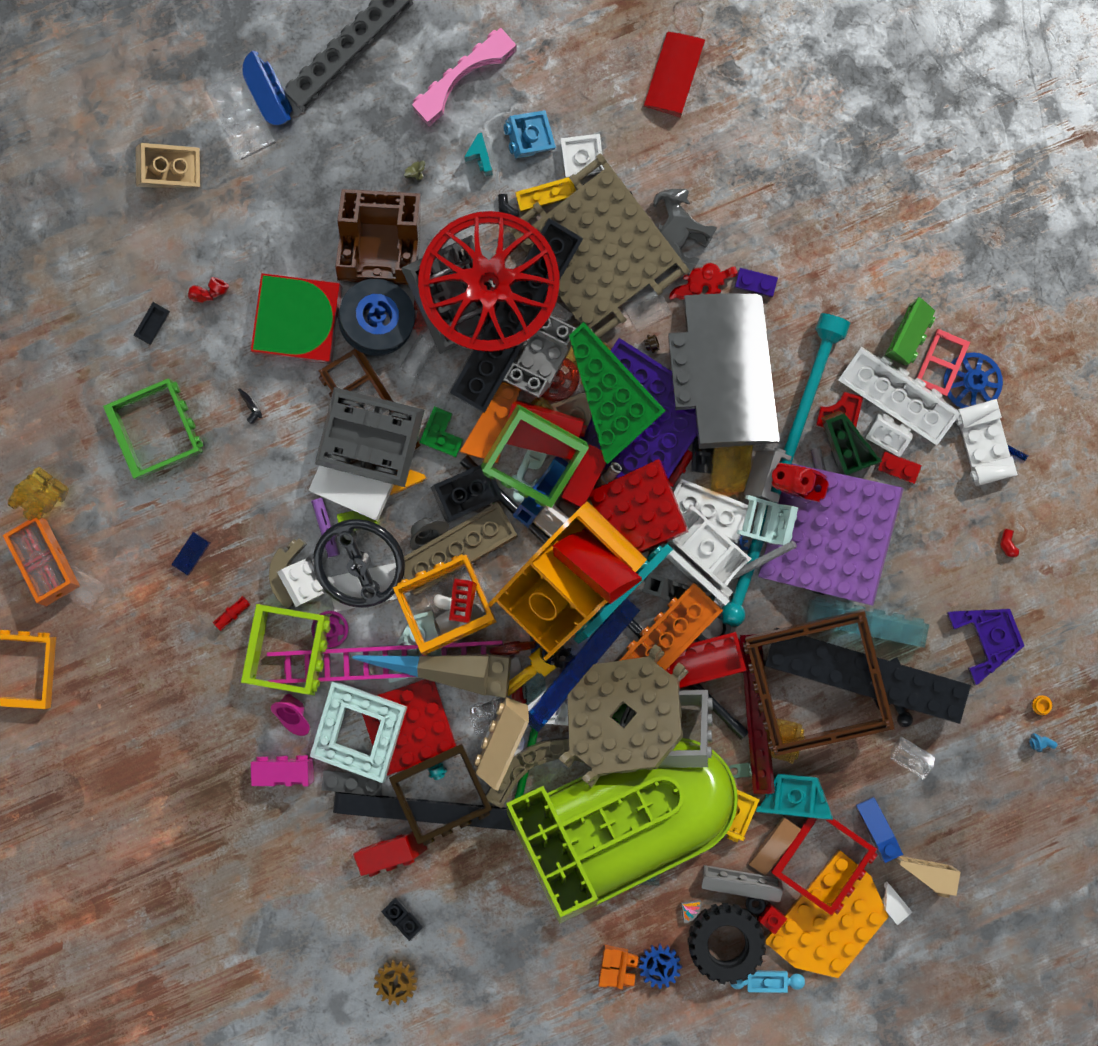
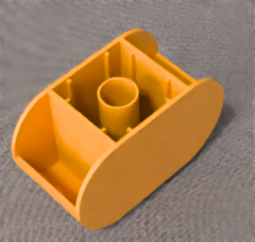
[488,501,647,661]

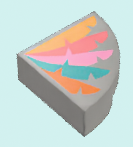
[681,900,701,923]

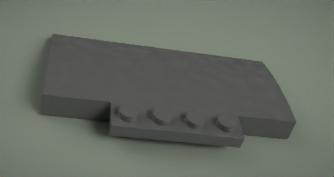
[668,293,779,449]

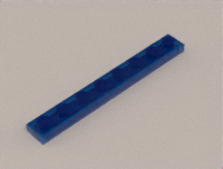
[528,598,640,732]

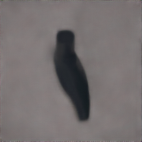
[238,388,262,424]

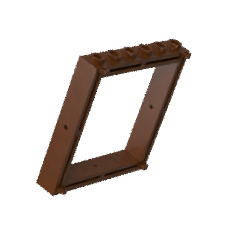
[743,609,895,756]

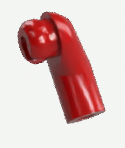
[1000,529,1019,558]

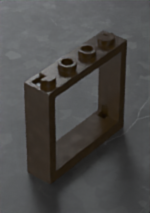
[389,744,492,846]

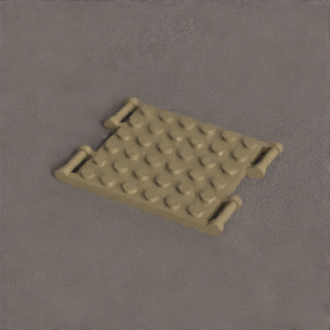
[508,153,690,339]

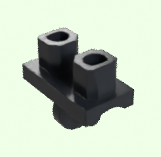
[691,436,713,474]

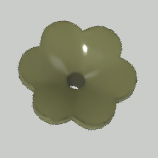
[404,161,425,180]

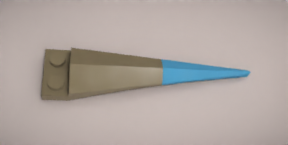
[352,654,511,698]

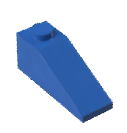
[856,797,903,863]

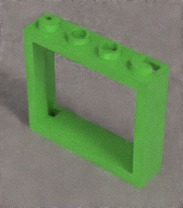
[103,378,203,480]
[481,404,589,508]

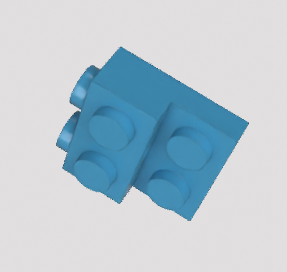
[503,110,556,159]

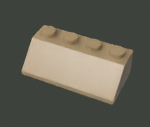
[473,697,529,791]

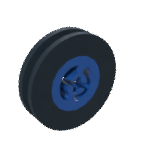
[338,279,415,356]

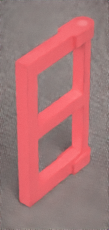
[917,329,970,397]

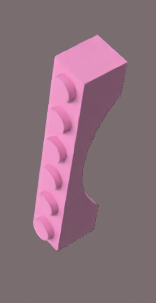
[412,28,517,127]

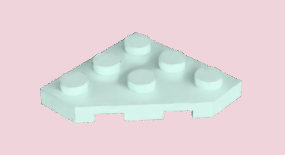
[388,610,442,683]

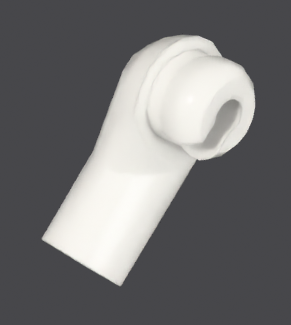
[433,594,463,610]

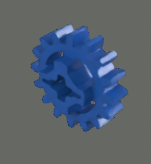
[638,943,682,989]

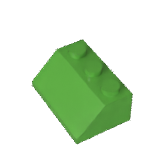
[885,297,936,366]

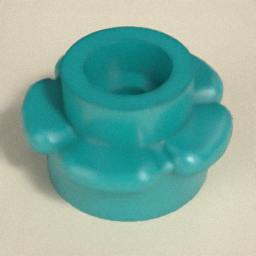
[428,763,447,780]

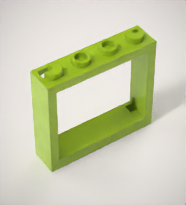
[241,604,331,696]

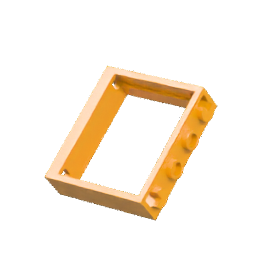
[393,554,497,655]
[0,630,56,709]

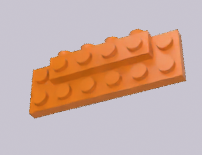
[619,583,723,670]

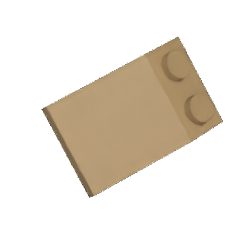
[135,143,200,188]
[894,856,961,898]

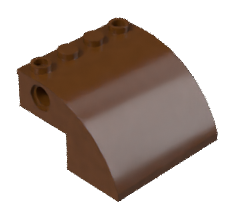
[335,189,421,285]

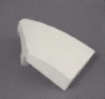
[881,881,913,925]

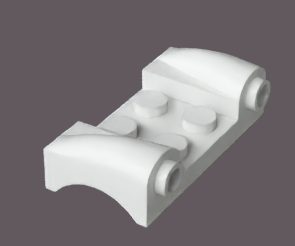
[955,399,1018,486]
[667,504,751,588]

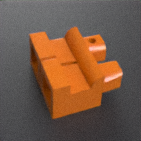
[598,944,638,989]

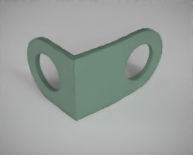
[729,763,752,778]

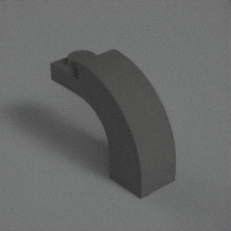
[642,573,715,601]

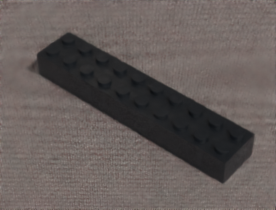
[448,218,583,413]
[764,628,971,724]

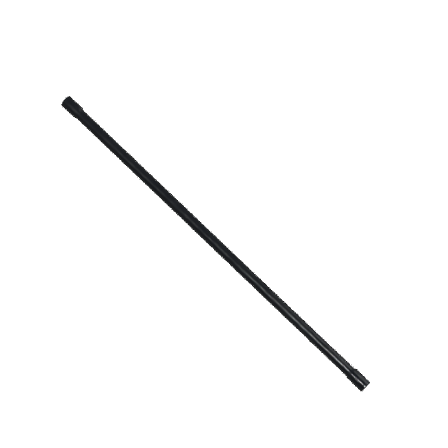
[460,455,748,740]

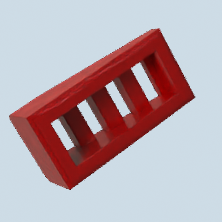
[449,579,477,623]

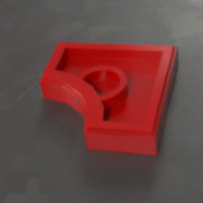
[815,392,863,428]

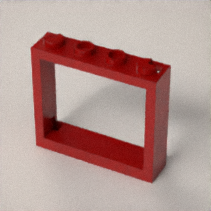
[771,818,878,916]

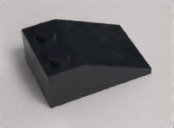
[431,465,503,523]

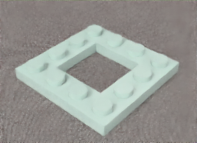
[310,681,407,783]

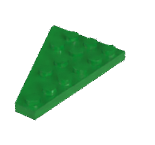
[569,322,666,464]

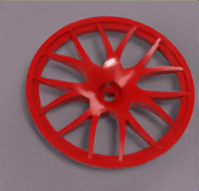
[418,211,560,352]

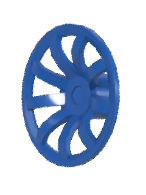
[944,352,1003,408]

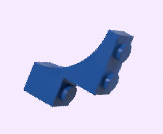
[513,456,568,528]

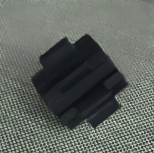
[550,646,575,671]

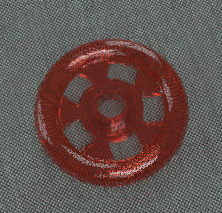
[541,358,580,401]
[489,641,536,655]

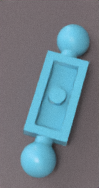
[730,970,805,993]

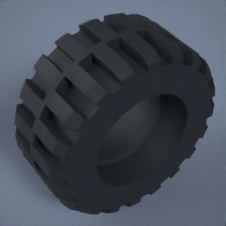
[688,903,766,984]

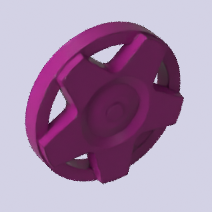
[311,611,349,648]

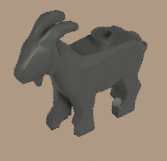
[653,189,717,276]

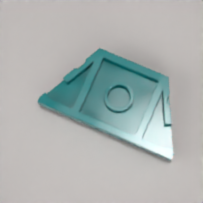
[756,774,833,820]

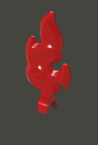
[669,263,738,300]

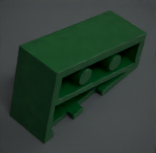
[821,411,882,475]

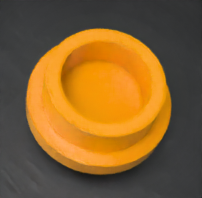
[1032,695,1052,715]

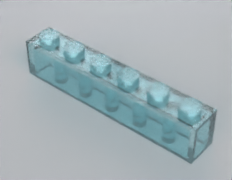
[805,597,929,648]

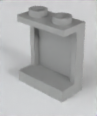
[743,448,791,502]

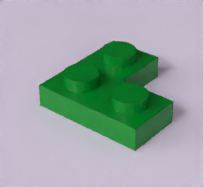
[419,406,464,458]

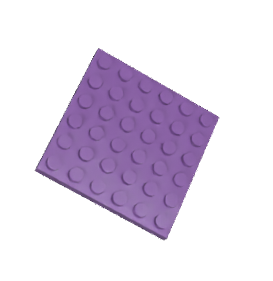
[758,464,904,606]

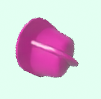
[271,693,310,736]

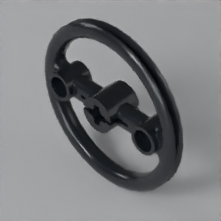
[313,519,405,608]

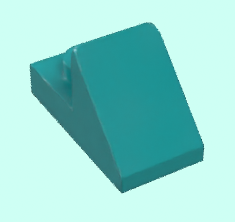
[464,133,493,177]

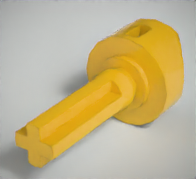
[508,647,556,696]

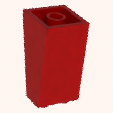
[506,400,587,460]

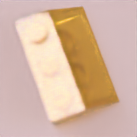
[709,445,753,493]

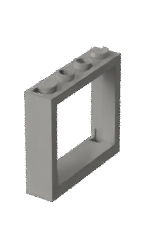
[658,690,713,768]

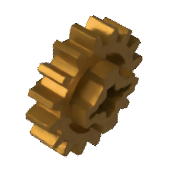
[374,960,418,1005]

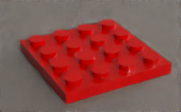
[590,459,689,554]
[362,679,457,776]

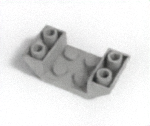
[503,316,576,398]

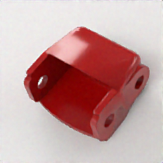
[772,463,829,502]

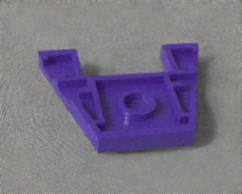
[946,609,1025,685]

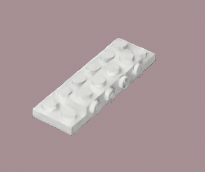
[838,347,960,445]

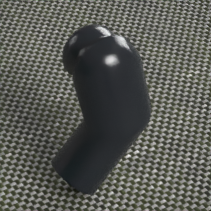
[498,194,519,217]

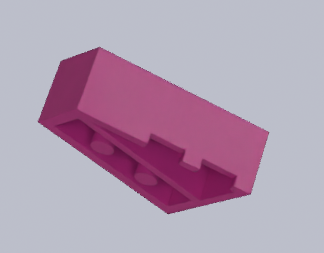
[251,755,314,786]

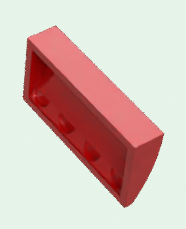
[644,32,705,118]
[553,531,642,604]
[665,632,748,689]

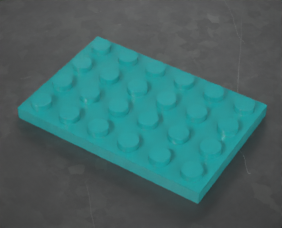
[573,544,673,644]

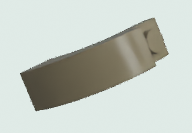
[269,538,307,609]

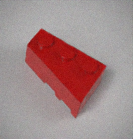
[561,444,606,508]
[353,827,428,877]

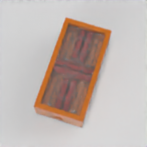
[3,515,80,606]

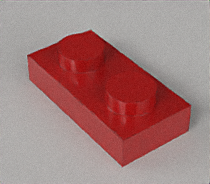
[877,451,922,484]

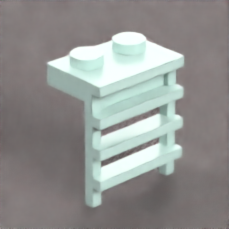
[737,495,798,546]

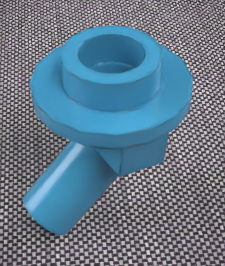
[1029,733,1058,752]

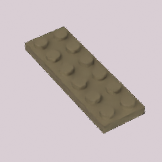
[404,502,518,596]

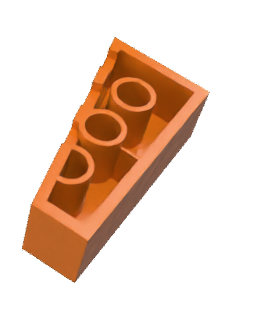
[460,382,521,464]

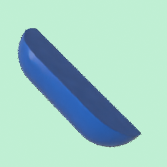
[242,51,293,125]

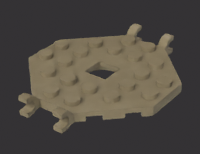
[559,644,688,787]

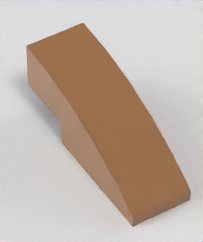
[749,816,801,876]

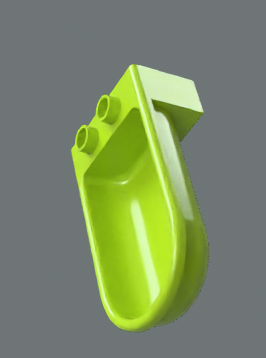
[506,738,738,924]

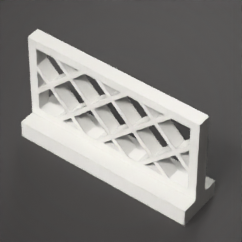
[666,544,733,606]

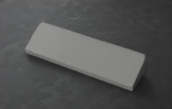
[702,865,783,902]

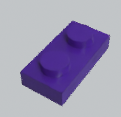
[734,268,778,297]

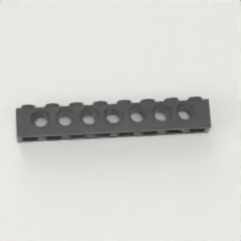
[284,0,413,112]

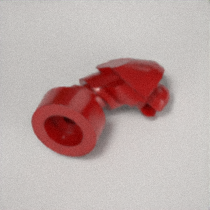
[188,277,229,303]

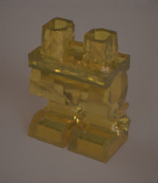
[7,466,69,521]

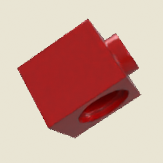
[757,902,787,934]

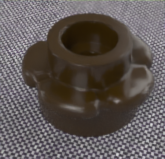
[644,334,660,353]

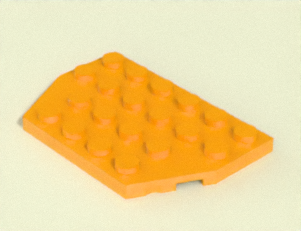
[765,849,889,978]

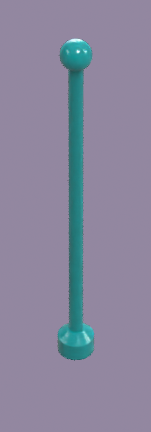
[720,313,851,627]

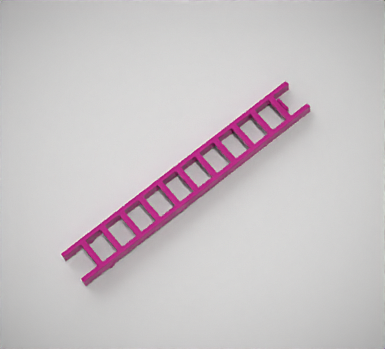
[267,641,503,683]

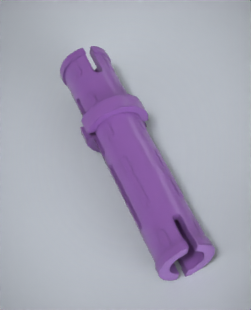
[311,498,340,558]

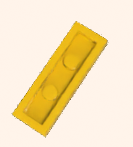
[515,177,576,212]

